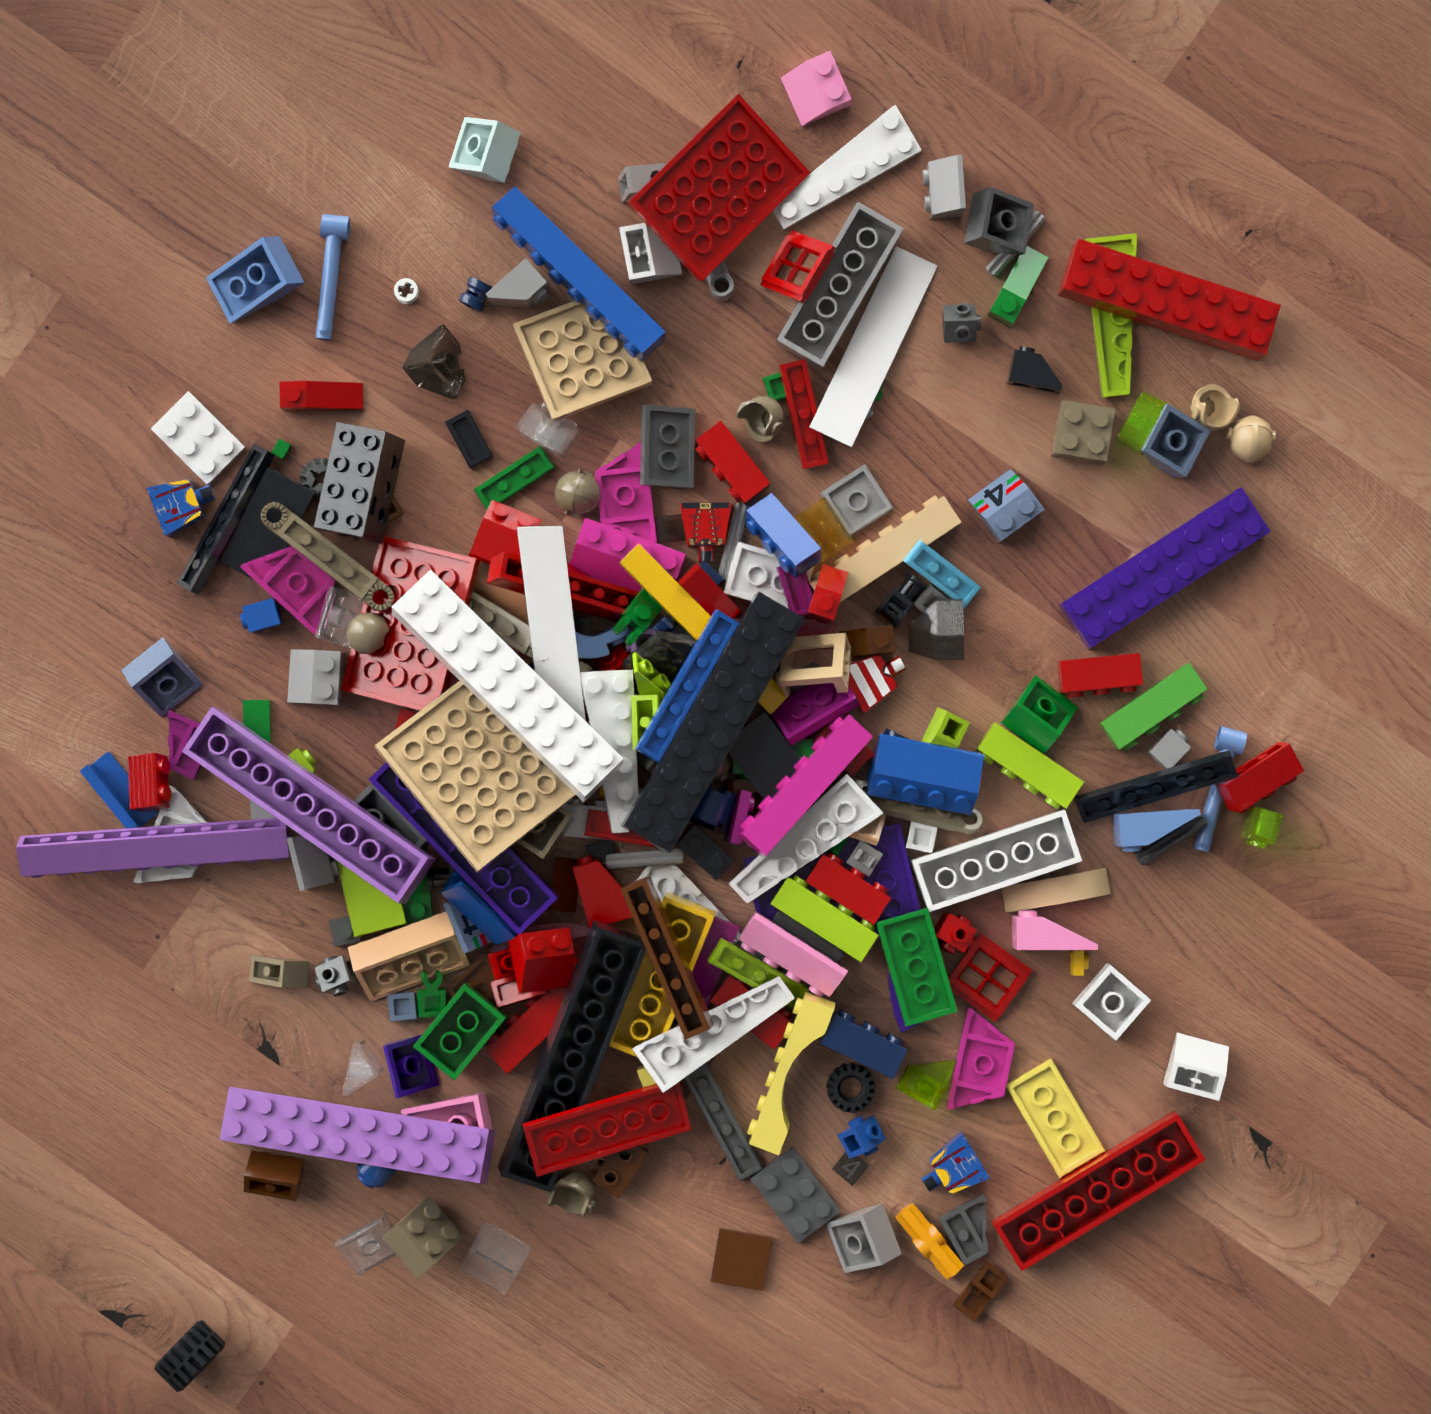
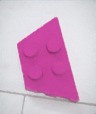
[595,442,657,543]
[240,546,335,637]
[946,1007,1015,1110]

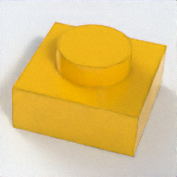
[1070,950,1089,976]

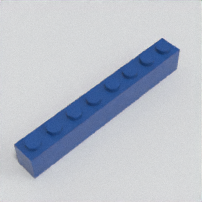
[492,186,665,361]

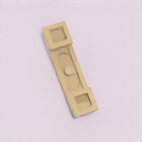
[1001,868,1111,913]

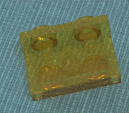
[794,497,854,562]

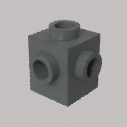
[942,303,981,343]
[315,955,360,997]

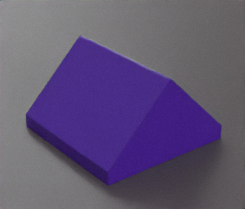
[383,1034,439,1098]

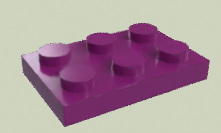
[771,683,860,746]

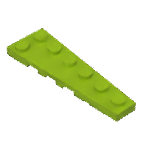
[1084,233,1137,398]

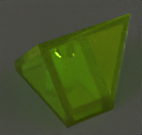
[896,1059,956,1110]

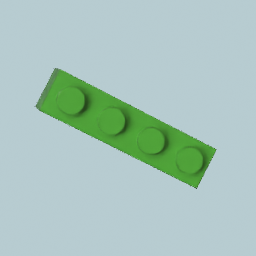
[1098,663,1207,751]

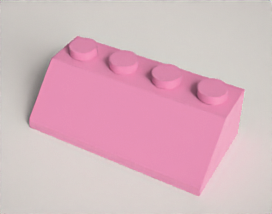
[738,911,848,997]

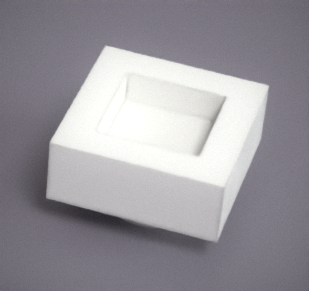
[906,821,937,853]

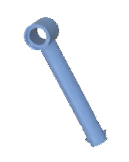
[315,214,350,341]
[1193,726,1247,852]

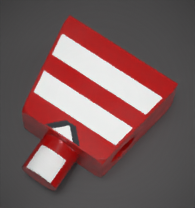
[848,654,906,714]

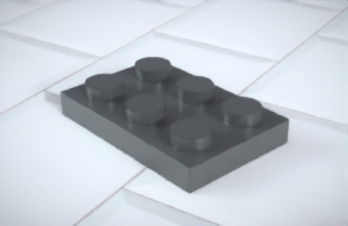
[640,405,695,489]
[750,1146,841,1243]

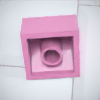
[781,51,852,127]

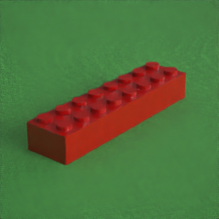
[1057,238,1281,361]
[991,1111,1206,1272]

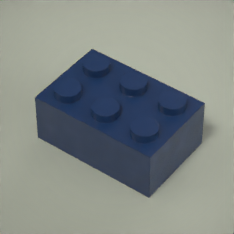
[819,1009,907,1079]

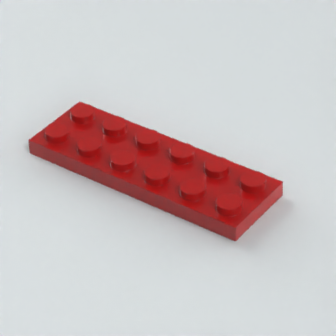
[522,1081,691,1177]

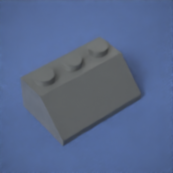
[354,783,428,849]

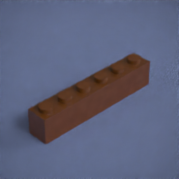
[620,875,714,1040]

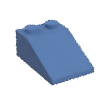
[206,236,304,324]
[1113,809,1200,852]

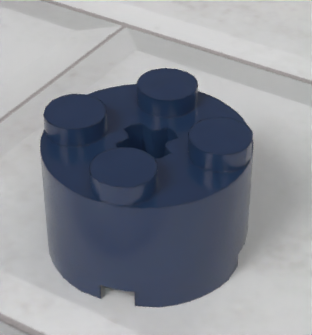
[689,784,737,833]

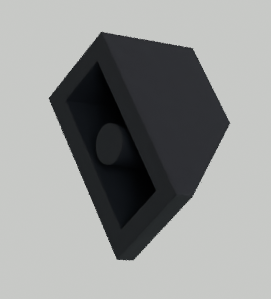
[1007,346,1062,394]

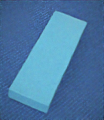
[903,539,981,608]

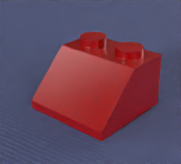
[469,500,542,565]
[508,928,575,994]

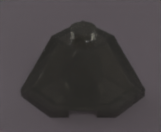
[402,325,465,399]
[909,599,964,660]

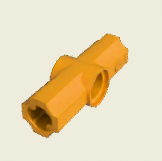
[895,1202,964,1280]

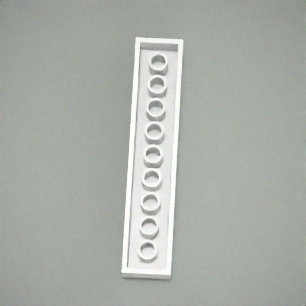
[392,570,623,802]

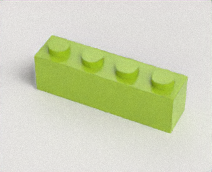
[976,722,1084,810]
[770,875,879,962]

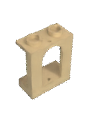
[776,633,851,697]

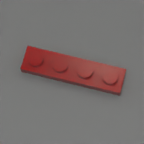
[779,359,829,469]

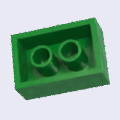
[413,982,508,1081]

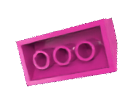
[570,518,686,592]

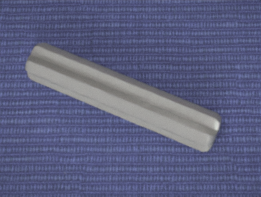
[986,211,1046,277]
[718,503,749,581]
[605,848,685,869]

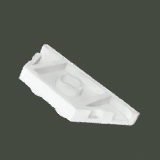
[133,785,208,883]

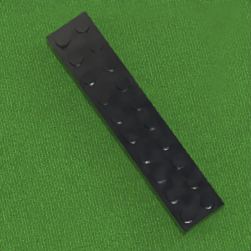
[621,592,805,853]
[498,920,646,1192]

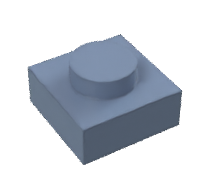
[387,991,418,1022]

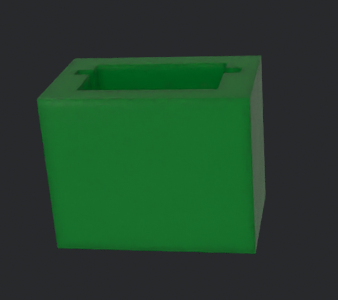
[271,438,292,460]

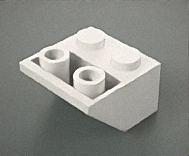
[619,223,682,285]
[1163,1033,1229,1101]

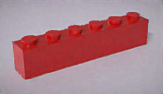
[487,552,639,626]
[485,957,578,1074]

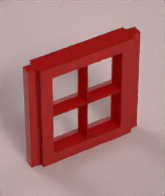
[760,230,836,304]
[948,933,1033,1022]

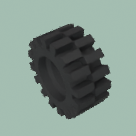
[826,1063,875,1113]

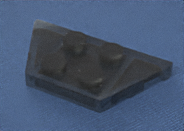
[622,631,697,695]

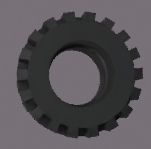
[154,1320,226,1392]

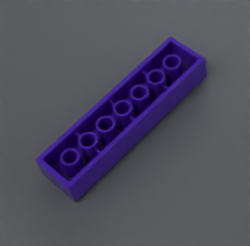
[1059,487,1271,649]
[368,763,559,935]

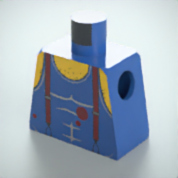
[147,479,216,537]
[921,1132,990,1194]

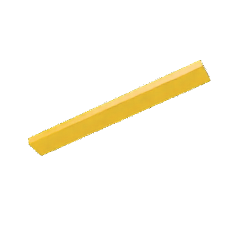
[619,544,787,715]

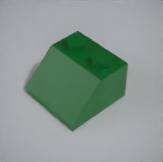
[1001,675,1078,755]

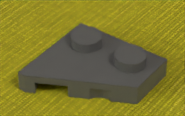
[938,1193,988,1266]

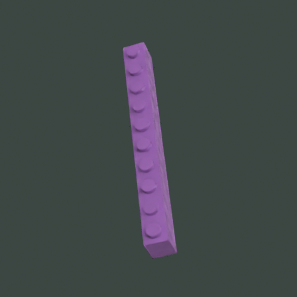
[16,818,291,878]

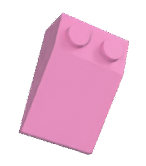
[1012,910,1098,950]
[401,1092,496,1145]

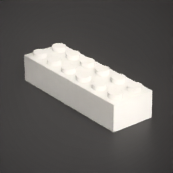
[910,810,1082,912]

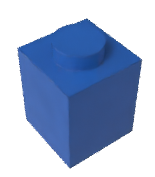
[240,598,284,634]

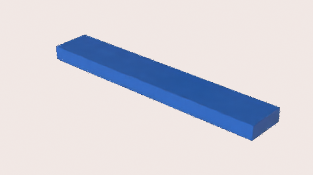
[635,609,740,763]

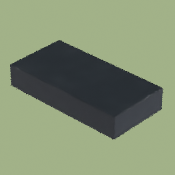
[445,410,493,469]

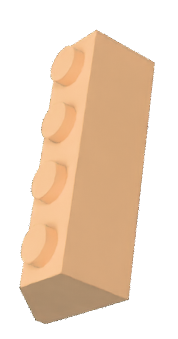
[348,912,470,1002]

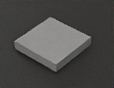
[820,464,894,538]

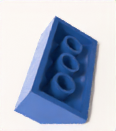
[866,733,984,815]

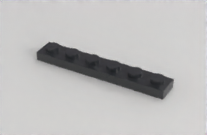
[177,444,275,595]
[1075,750,1238,823]

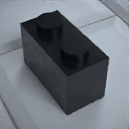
[677,825,734,881]

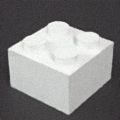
[1072,963,1151,1041]

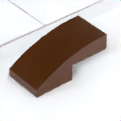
[952,1261,1008,1322]

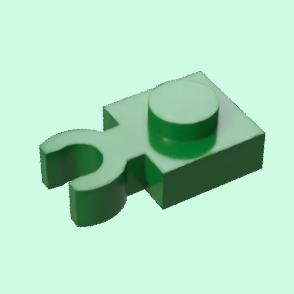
[417,969,446,1018]

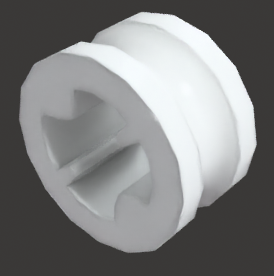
[394,278,419,304]

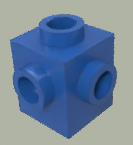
[837,1115,886,1159]

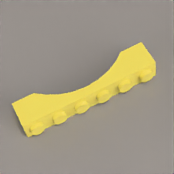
[747,992,836,1155]

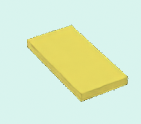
[1006,1058,1106,1178]

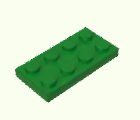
[876,908,958,1027]

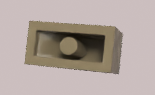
[249,955,310,988]

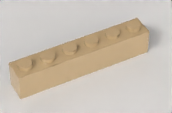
[810,495,962,604]

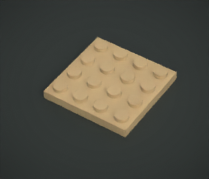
[513,301,652,422]

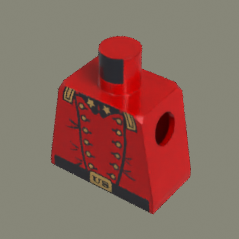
[680,502,731,563]

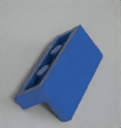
[80,752,158,828]
[441,872,517,945]

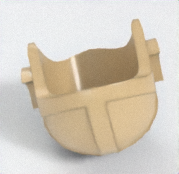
[1190,384,1240,431]
[1226,415,1276,463]

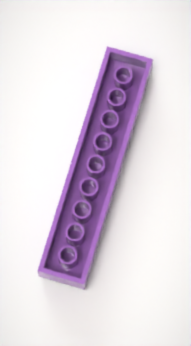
[182,707,436,904]
[219,1087,496,1184]

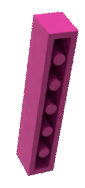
[738,715,873,857]

